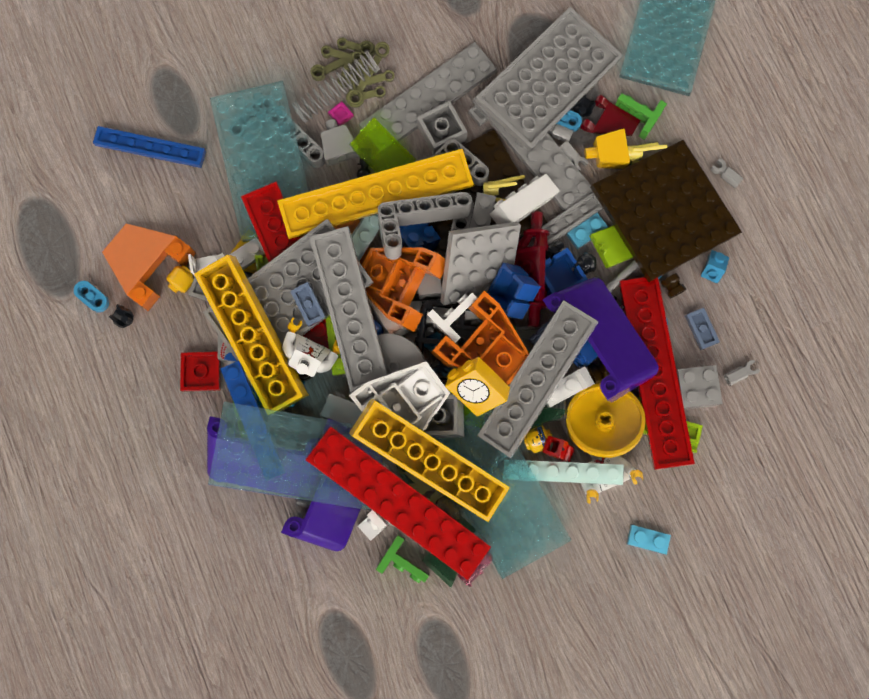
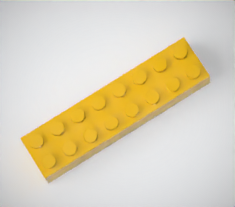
[194,255,309,415]
[349,398,510,522]

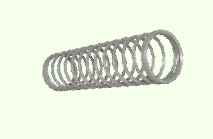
[292,50,380,123]

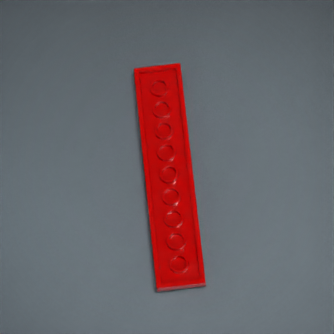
[241,182,329,373]
[619,277,695,470]
[305,426,491,580]

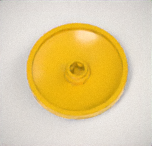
[566,383,646,458]

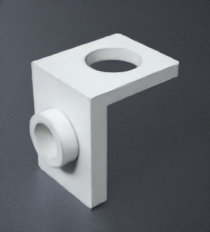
[188,254,218,276]

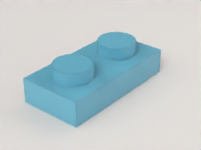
[566,213,608,250]
[627,525,671,555]

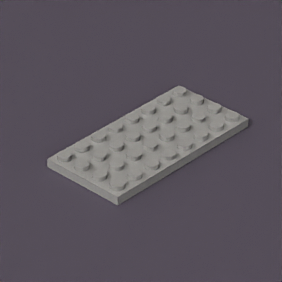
[475,7,623,151]
[203,219,374,361]

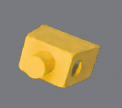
[584,129,630,169]

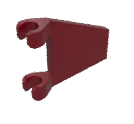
[580,95,641,136]

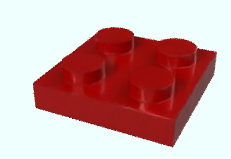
[180,352,221,392]

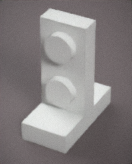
[216,237,266,270]
[427,293,477,343]
[546,367,595,408]
[358,510,390,541]

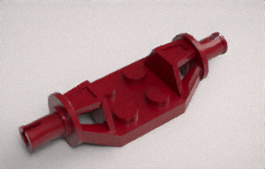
[514,212,550,327]

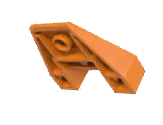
[102,223,196,311]
[362,247,445,332]
[431,291,530,386]

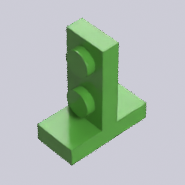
[615,93,667,140]
[376,535,429,583]

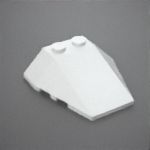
[349,361,450,431]

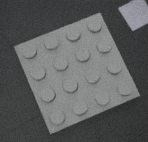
[440,222,521,305]

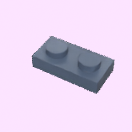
[290,282,327,327]
[685,308,720,350]

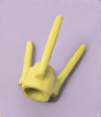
[628,142,668,165]
[483,175,525,202]

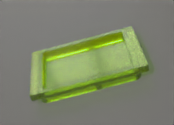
[349,117,416,173]

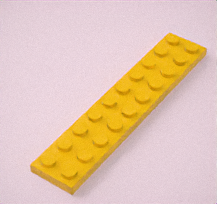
[277,149,474,239]

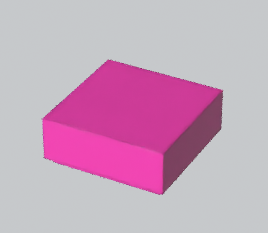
[328,101,354,126]

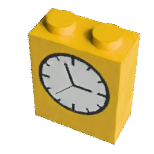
[445,356,510,417]

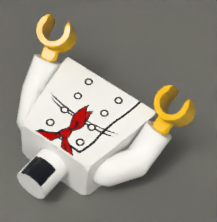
[282,317,340,377]
[581,455,644,504]

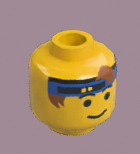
[524,425,552,453]

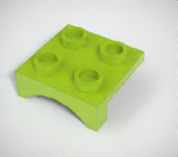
[589,225,633,269]

